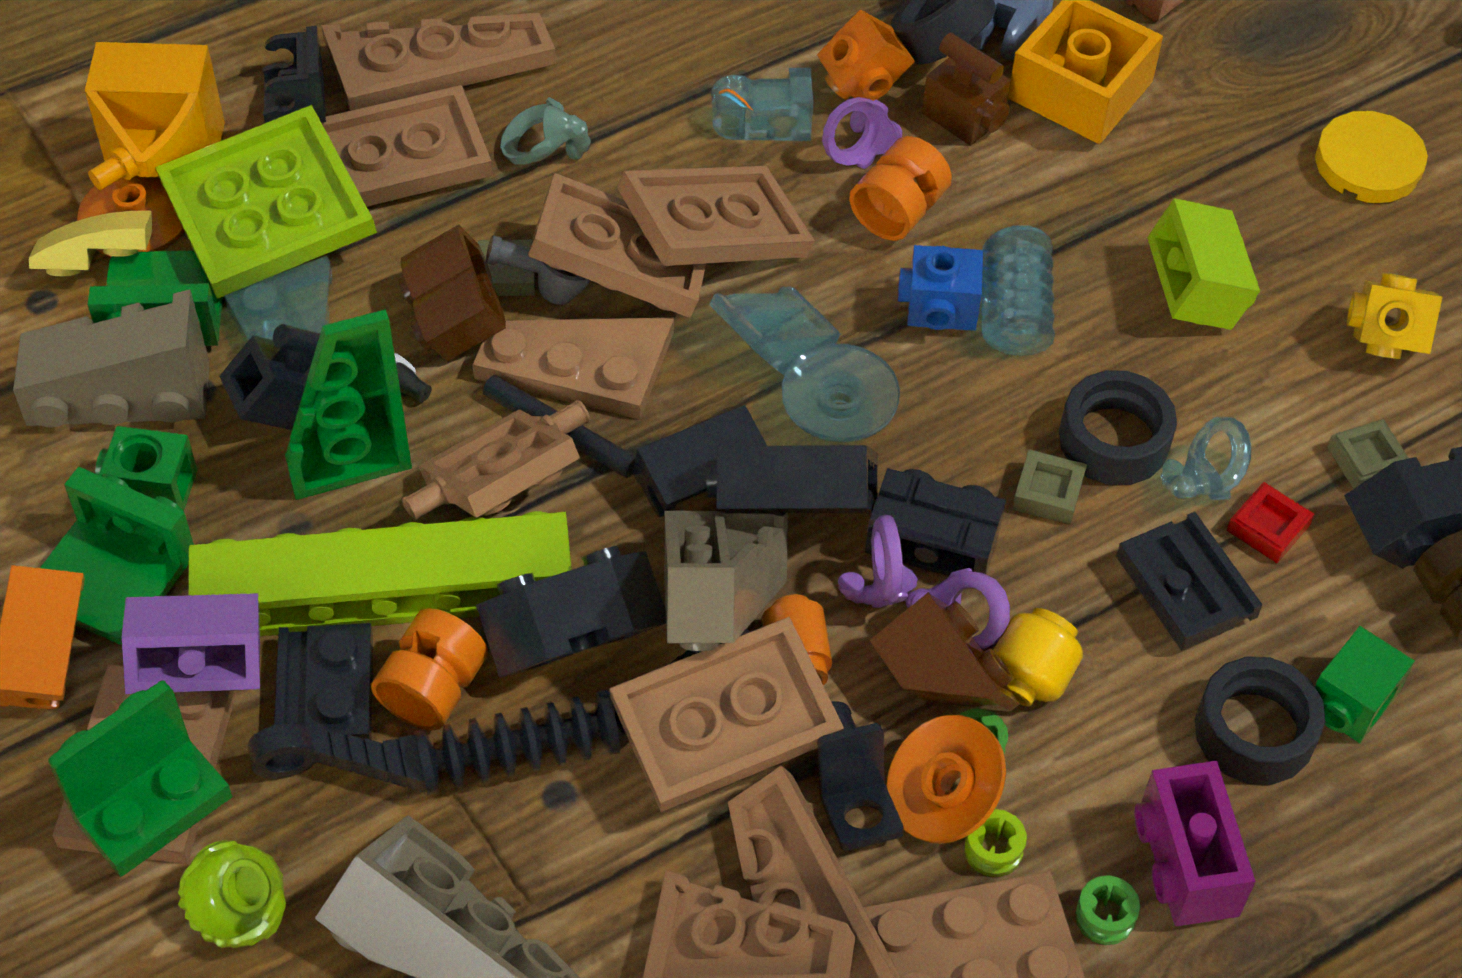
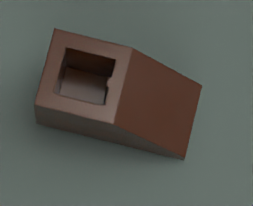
[870,592,1020,712]

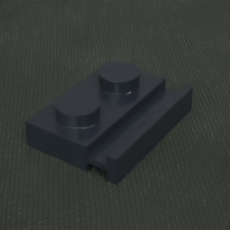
[1116,511,1263,651]
[274,623,373,740]

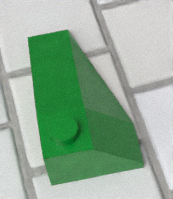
[285,309,412,500]

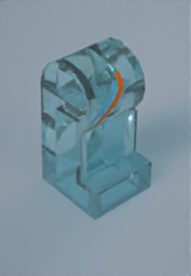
[711,68,813,141]

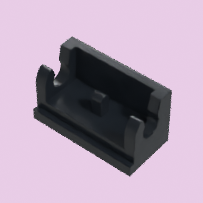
[263,26,326,123]
[633,405,767,518]

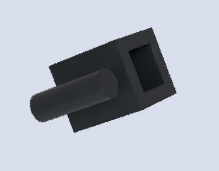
[219,324,320,430]

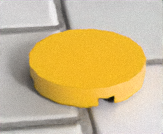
[1315,111,1428,203]

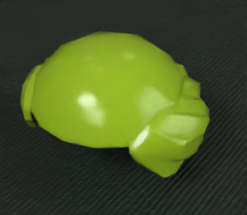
[178,840,286,948]

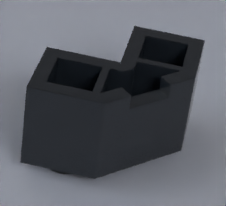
[1344,447,1462,569]
[476,546,666,678]

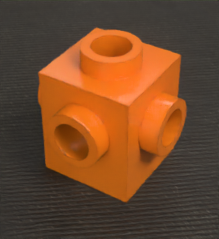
[817,9,915,101]

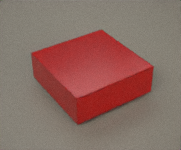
[1227,482,1314,564]

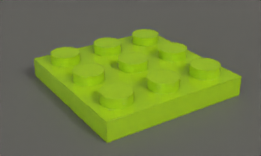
[155,105,377,299]

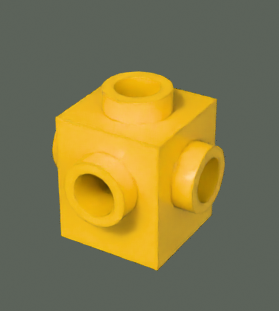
[1347,273,1443,359]

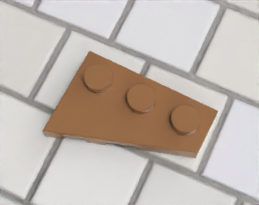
[473,318,674,420]
[643,870,855,978]

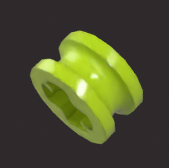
[964,809,1027,877]

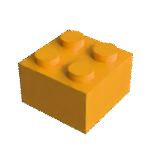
[1008,0,1163,145]

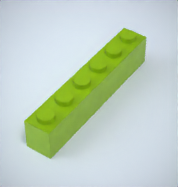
[188,511,572,637]

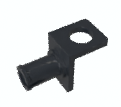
[817,701,904,851]

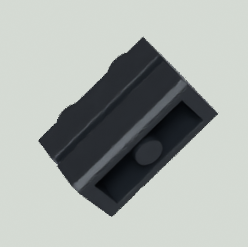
[865,468,1006,576]

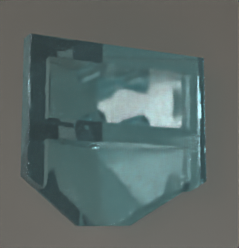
[709,286,841,375]

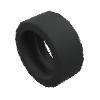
[891,0,995,65]
[1059,370,1177,485]
[1195,656,1325,785]

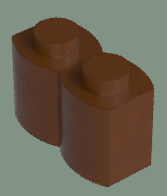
[398,224,506,361]

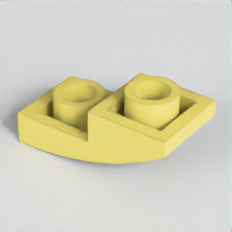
[29,211,152,276]

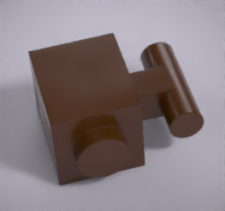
[922,32,1011,146]

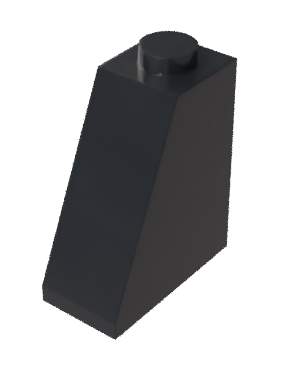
[706,445,878,514]

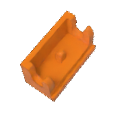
[0,565,85,709]

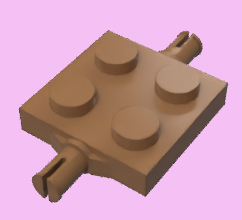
[402,400,590,521]

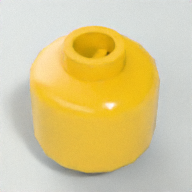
[993,608,1083,707]

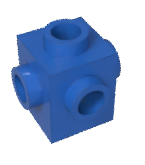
[898,245,983,331]

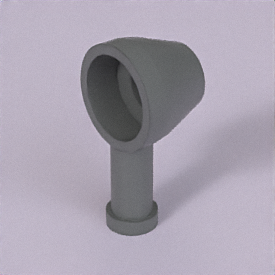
[485,235,591,305]

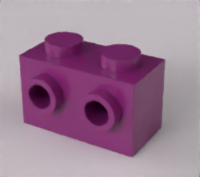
[1134,761,1256,927]

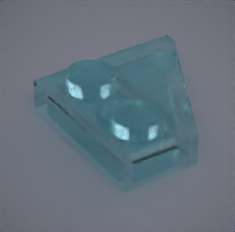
[224,256,333,343]

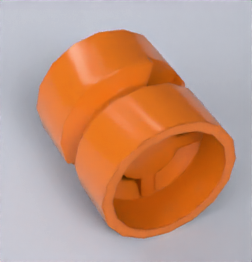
[849,136,952,241]
[371,608,488,731]

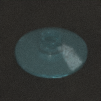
[782,344,900,442]

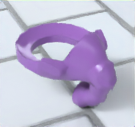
[822,97,902,169]
[838,515,917,608]
[905,568,1010,651]

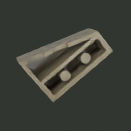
[13,289,210,427]
[664,511,788,651]

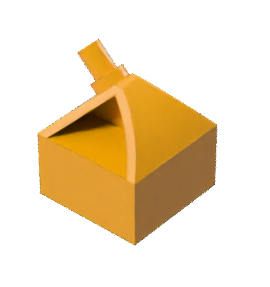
[85,42,225,191]

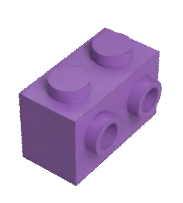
[122,593,260,694]

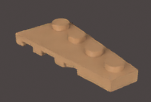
[321,13,556,111]
[728,766,901,978]

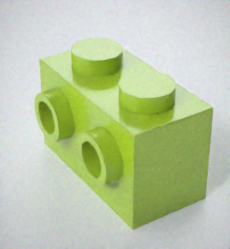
[1147,198,1260,330]

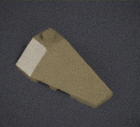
[315,815,580,978]

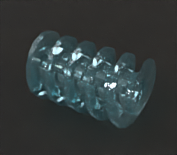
[981,225,1055,356]

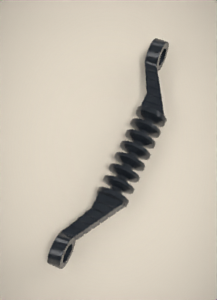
[248,629,751,795]

